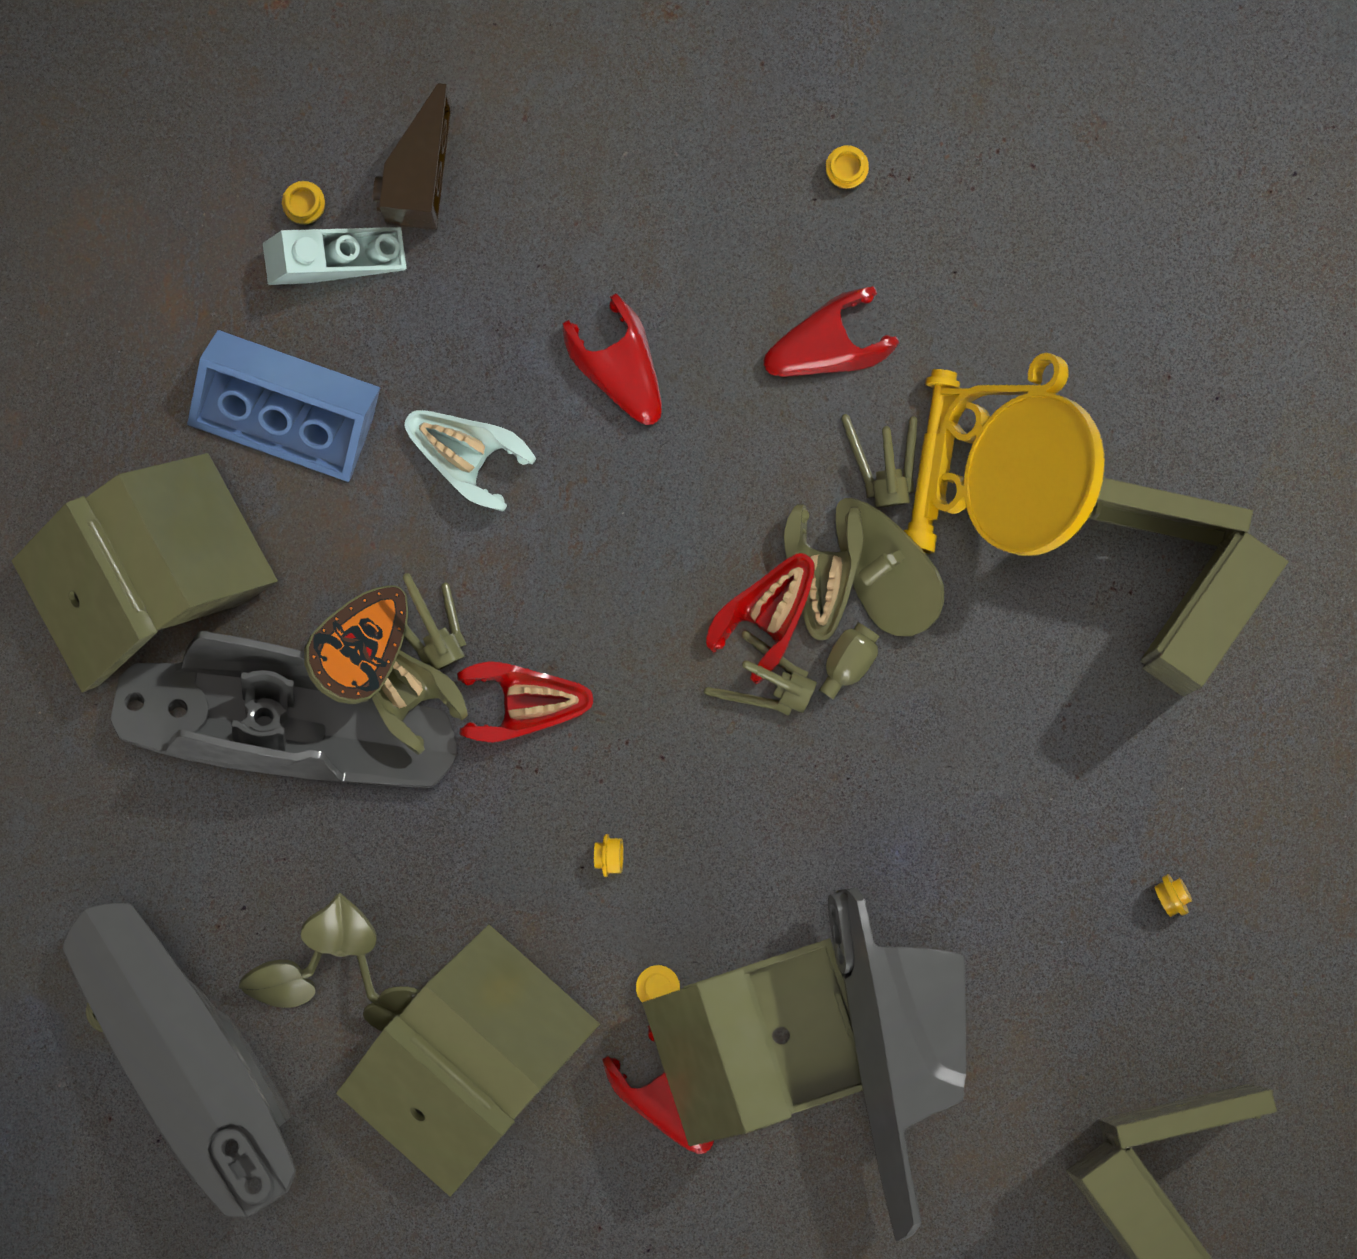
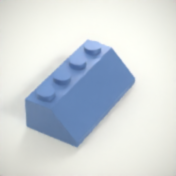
[187,330,380,482]

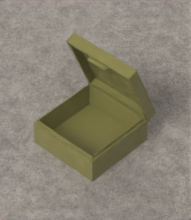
[11,453,278,693]
[1088,478,1289,697]
[336,924,600,1197]
[642,938,863,1147]
[1066,1084,1277,1259]

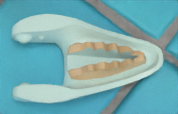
[404,410,536,512]

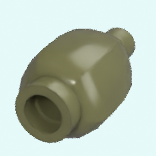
[819,622,880,699]

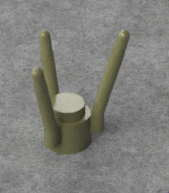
[841,414,918,507]
[403,573,467,670]
[704,630,817,716]

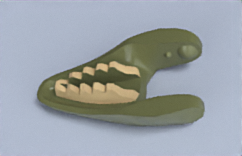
[784,504,864,640]
[372,650,468,755]

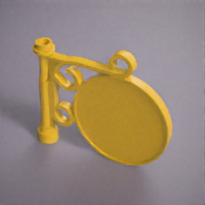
[903,353,1104,556]

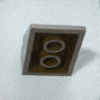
[373,83,452,230]

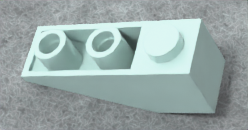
[263,227,407,285]

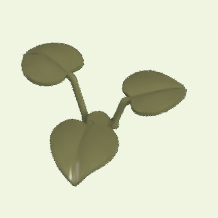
[239,893,420,1031]

